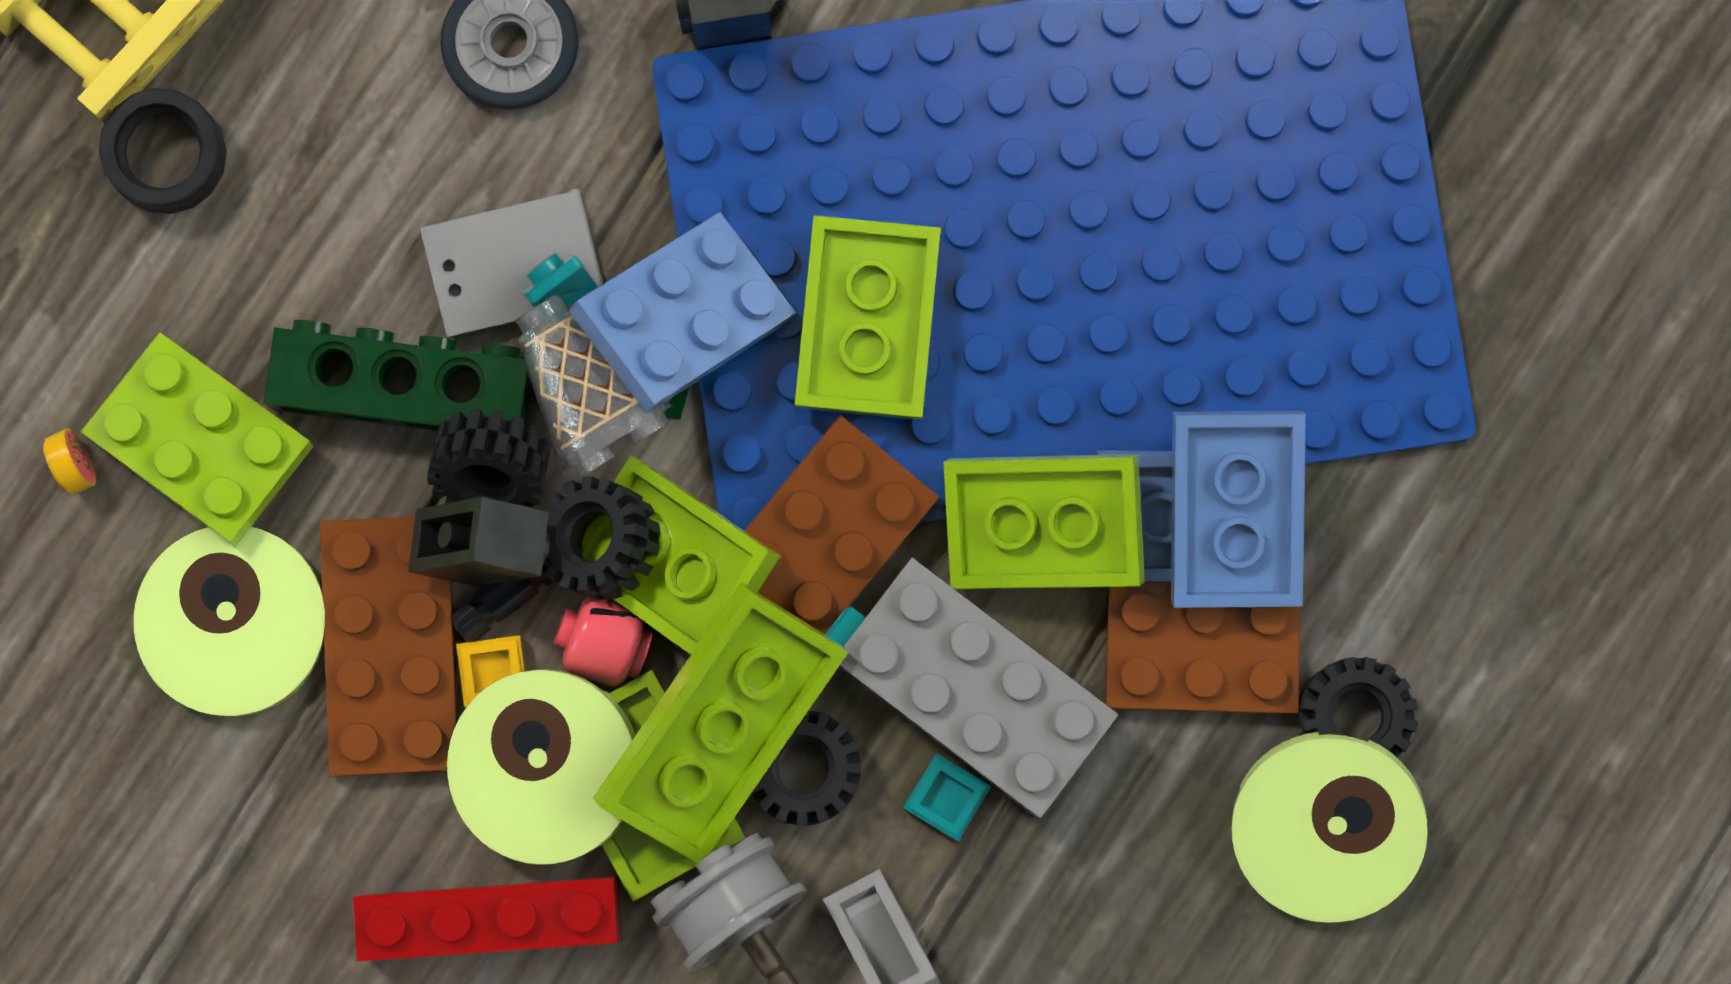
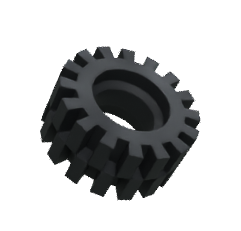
[427,408,550,508]
[543,476,661,600]
[1297,657,1418,757]
[751,710,861,826]

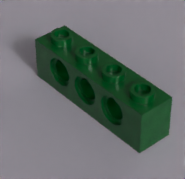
[263,320,534,431]

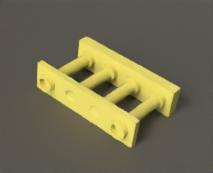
[0,0,224,123]

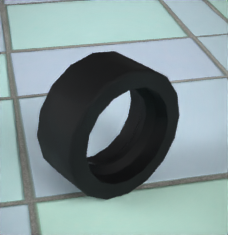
[99,88,227,214]

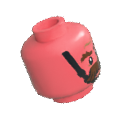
[553,597,653,687]

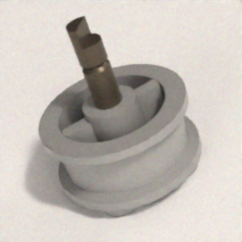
[651,833,808,984]

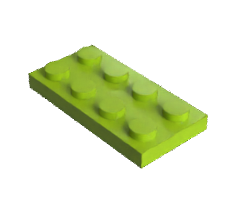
[593,583,849,863]

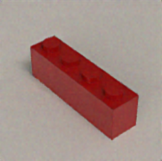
[353,877,623,962]

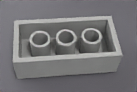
[839,558,1119,819]

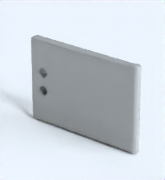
[420,189,603,339]

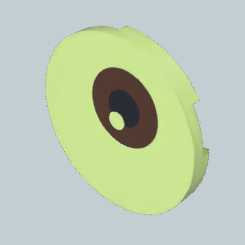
[134,527,325,717]
[447,669,636,864]
[1232,732,1428,923]

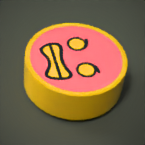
[43,428,96,495]

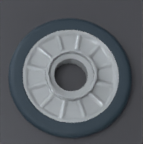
[440,0,579,110]

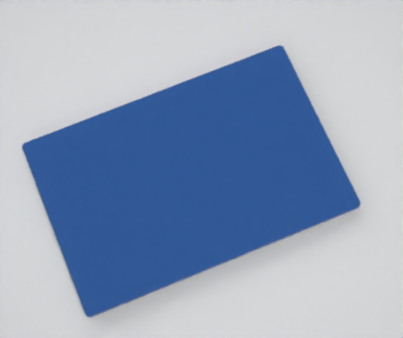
[652,0,1476,530]

